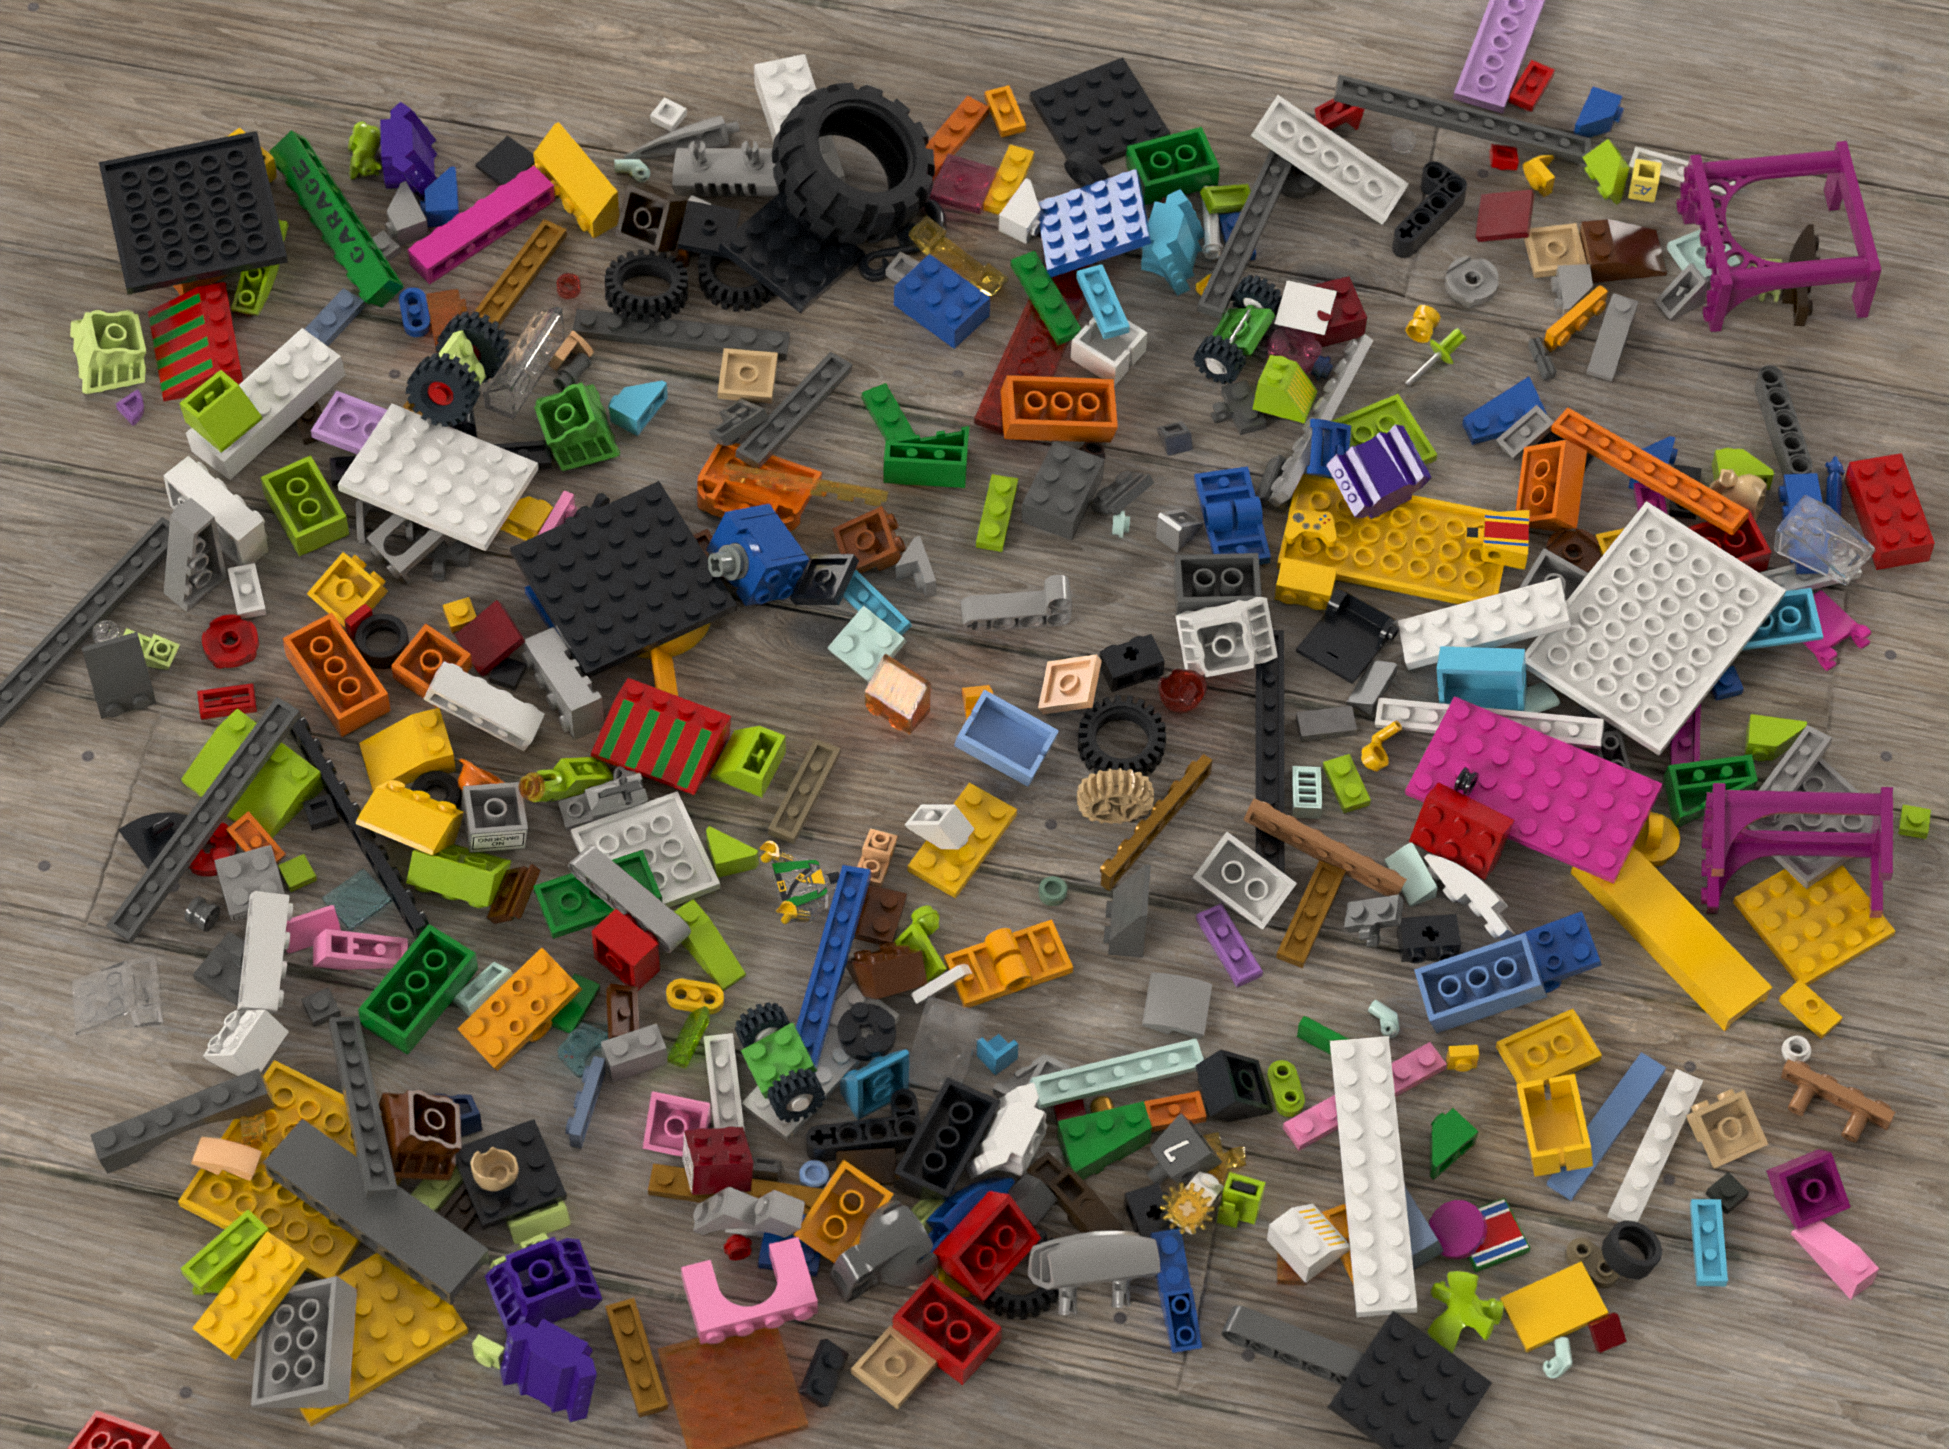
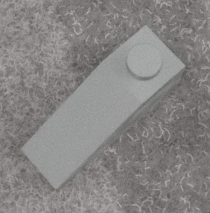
[1586,293,1639,382]

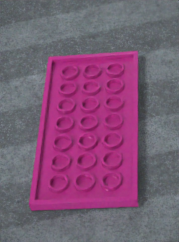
[1405,696,1662,884]

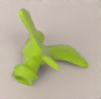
[1427,1271,1504,1353]

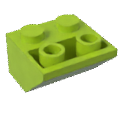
[179,370,263,453]
[710,726,786,798]

